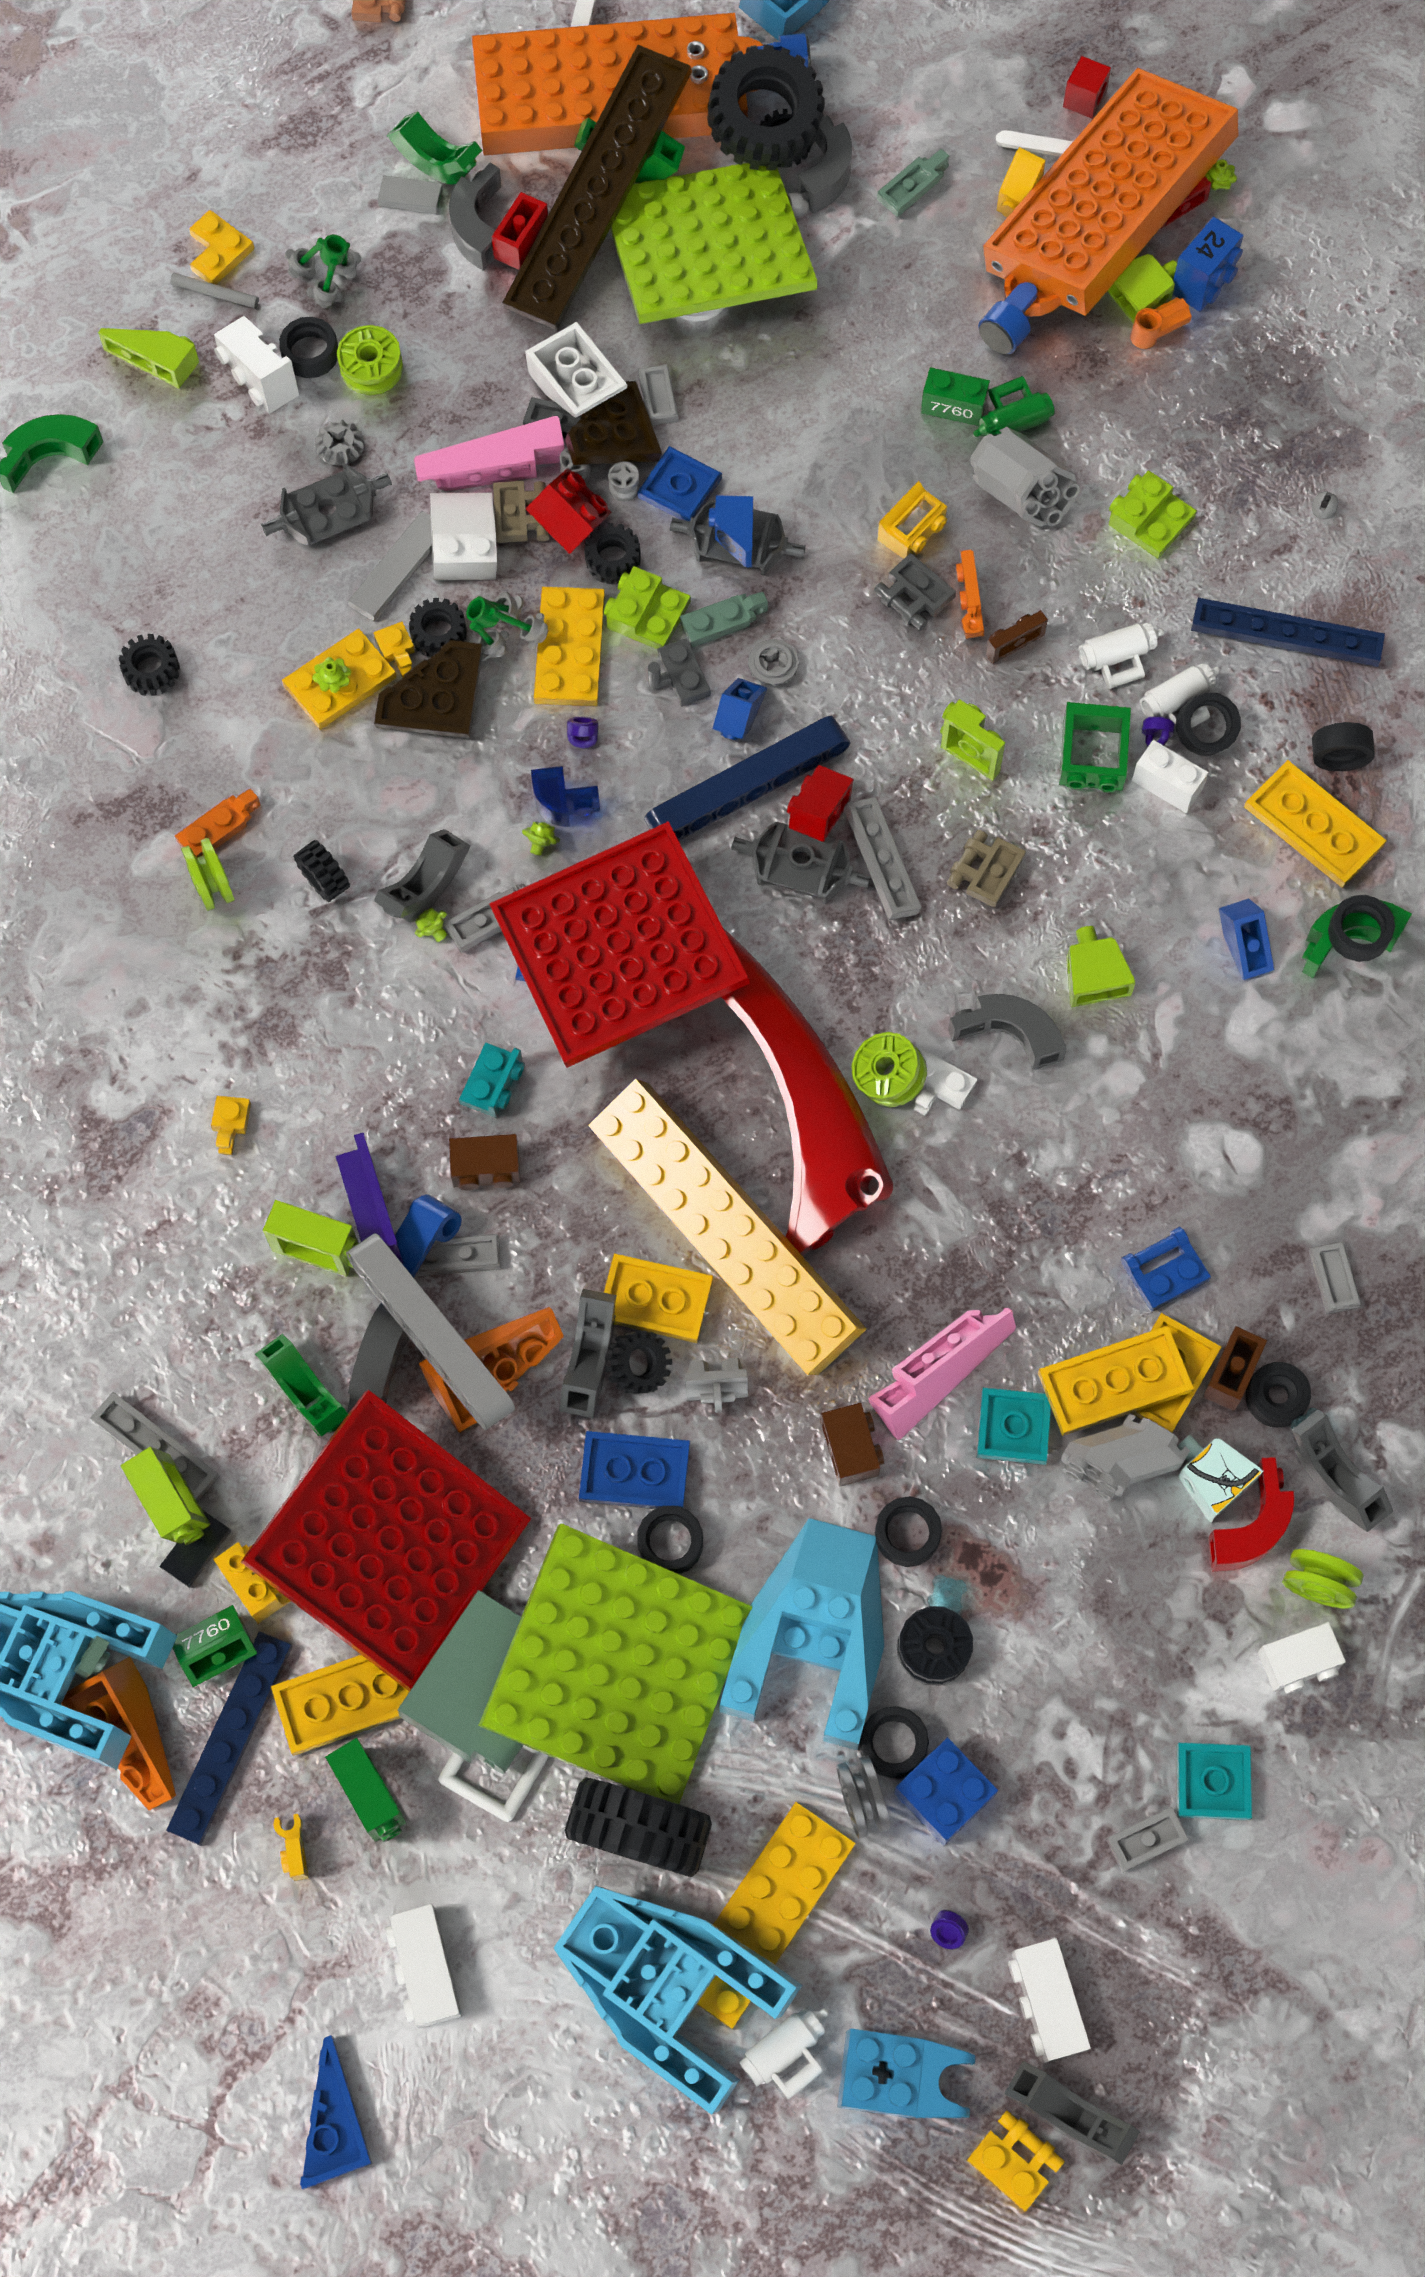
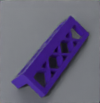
[336,1133,403,1264]

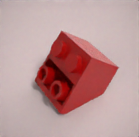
[526,468,612,554]

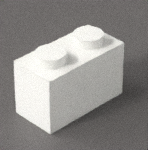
[1132,740,1208,813]
[1257,1622,1346,1694]

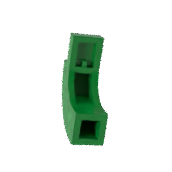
[386,111,483,185]
[574,117,685,183]
[0,414,103,493]
[1302,900,1412,978]
[255,1333,348,1437]

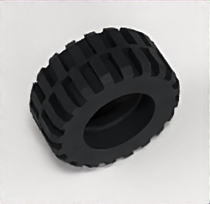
[707,44,825,171]
[565,1777,712,1877]

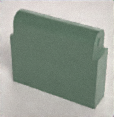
[398,1590,523,1774]

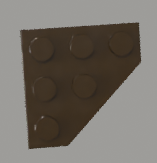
[565,381,662,465]
[374,640,483,739]

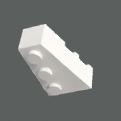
[214,316,299,414]

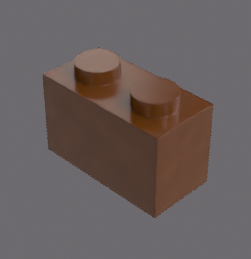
[449,1134,520,1191]
[1203,1326,1267,1411]
[820,1403,884,1487]

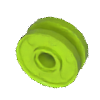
[337,325,403,396]
[181,838,235,912]
[851,1032,927,1108]
[1282,1549,1364,1609]

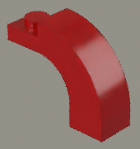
[1208,1457,1294,1572]

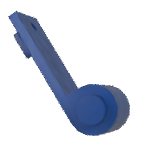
[395,1194,462,1278]

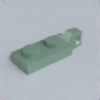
[877,149,950,217]
[680,592,768,647]
[74,1636,110,1679]

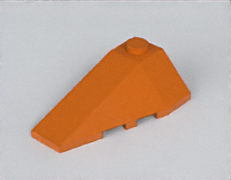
[418,1307,564,1433]
[61,1657,176,1810]

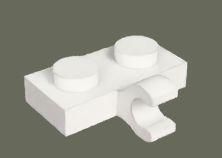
[914,1047,977,1116]

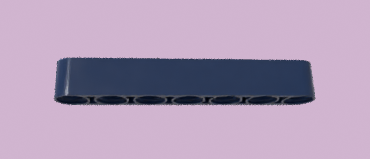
[644,716,851,841]

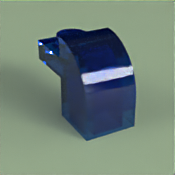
[531,766,600,827]

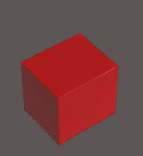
[1063,56,1111,119]

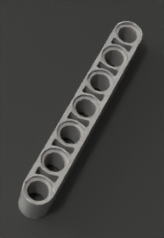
[346,1233,515,1430]

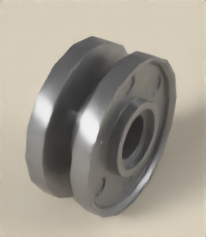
[836,1755,890,1839]

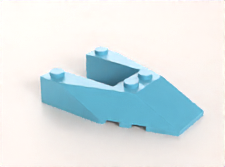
[719,1518,884,1750]
[0,1591,177,1770]
[554,1886,803,2115]

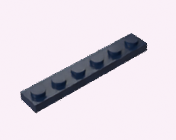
[1191,597,1385,667]
[166,1631,293,1846]

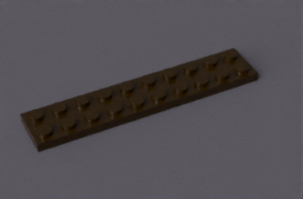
[502,45,692,330]

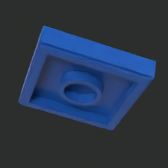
[637,446,722,521]

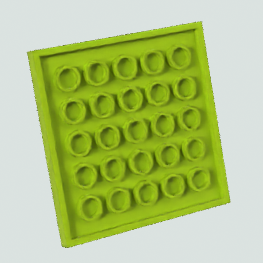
[610,163,817,324]
[478,1523,752,1804]

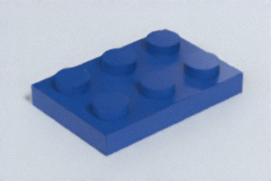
[579,1431,690,1509]

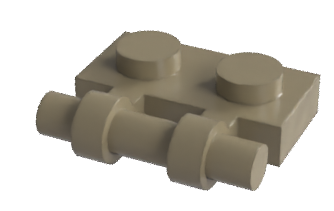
[493,481,549,543]
[946,830,1026,908]

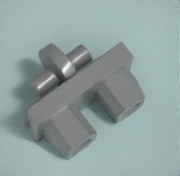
[685,1358,748,1413]

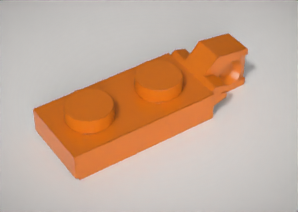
[956,549,984,639]
[175,788,261,858]

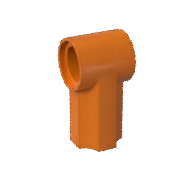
[1130,297,1192,349]

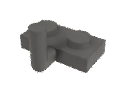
[648,638,711,707]

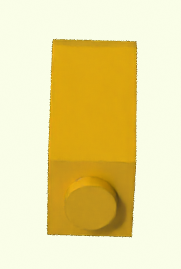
[996,147,1046,217]

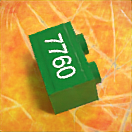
[921,367,990,427]
[172,1605,257,1687]

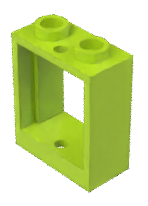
[262,1200,359,1277]
[120,1446,210,1545]

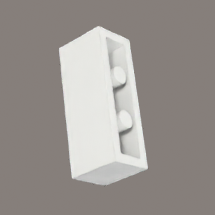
[385,1904,462,2029]
[1008,1938,1091,2063]

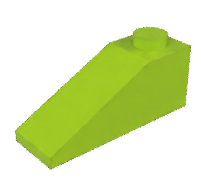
[98,328,199,389]

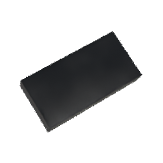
[159,1510,231,1588]

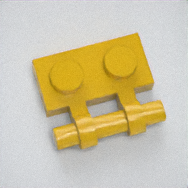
[966,2110,1065,2212]

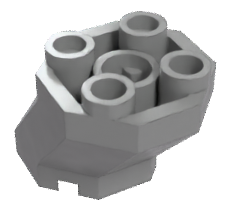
[970,427,1080,527]
[1061,1414,1190,1500]

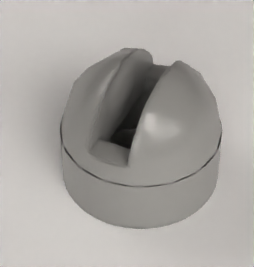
[787,193,809,218]
[1312,491,1338,519]

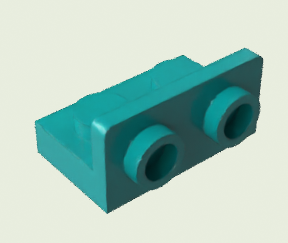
[459,1042,525,1118]

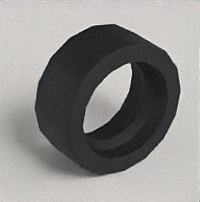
[279,317,338,378]
[1176,692,1241,756]
[1312,722,1375,771]
[1328,895,1395,962]
[874,1496,942,1567]
[637,1506,703,1574]
[860,1706,929,1778]

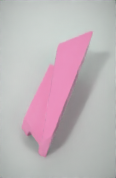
[414,416,564,491]
[868,1308,1016,1440]

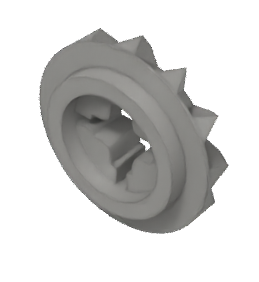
[315,419,364,466]
[748,639,799,688]

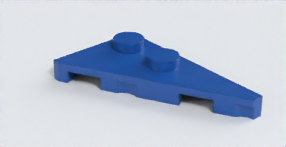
[300,2035,372,2190]

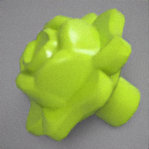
[1205,159,1237,191]
[312,657,352,693]
[522,821,560,856]
[414,908,448,942]

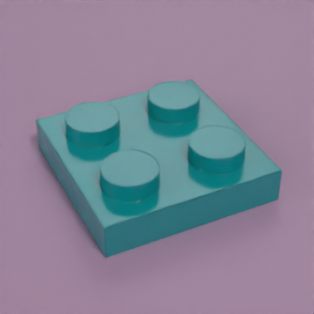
[976,1387,1051,1465]
[1177,1743,1252,1820]

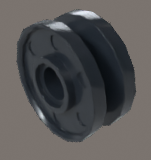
[897,1606,973,1686]

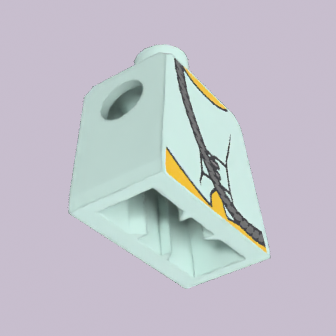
[1177,1435,1263,1523]

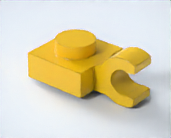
[373,621,415,678]
[211,1096,251,1155]
[273,1814,309,1881]

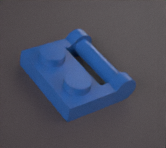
[1121,1226,1211,1312]

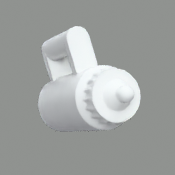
[1079,623,1164,689]
[1140,664,1220,736]
[739,2007,829,2100]

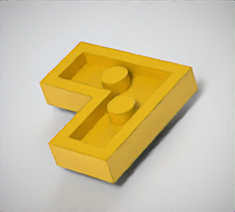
[189,210,255,285]

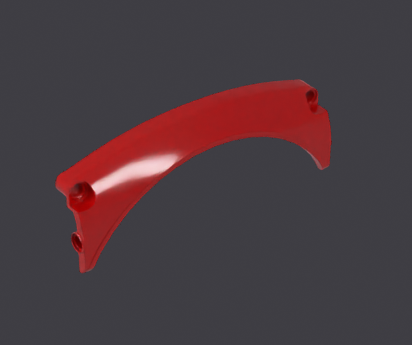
[721,928,893,1256]

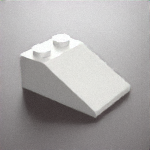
[525,322,627,418]
[430,493,497,580]

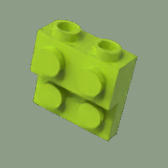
[1108,470,1197,559]
[604,566,691,649]
[940,699,1006,781]

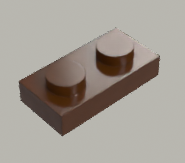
[986,610,1048,664]

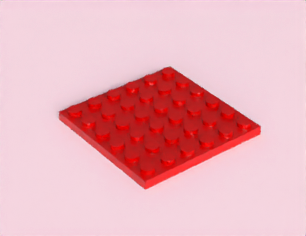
[489,821,750,1068]
[241,1390,532,1691]

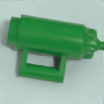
[973,376,1055,437]

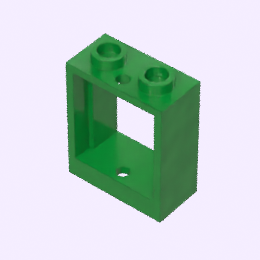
[1059,702,1131,792]
[325,1738,406,1842]

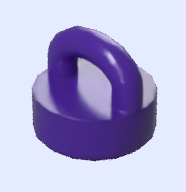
[567,717,598,749]
[1142,717,1175,746]
[930,1910,969,1950]

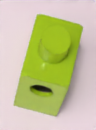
[1107,254,1177,324]
[1066,926,1135,1007]

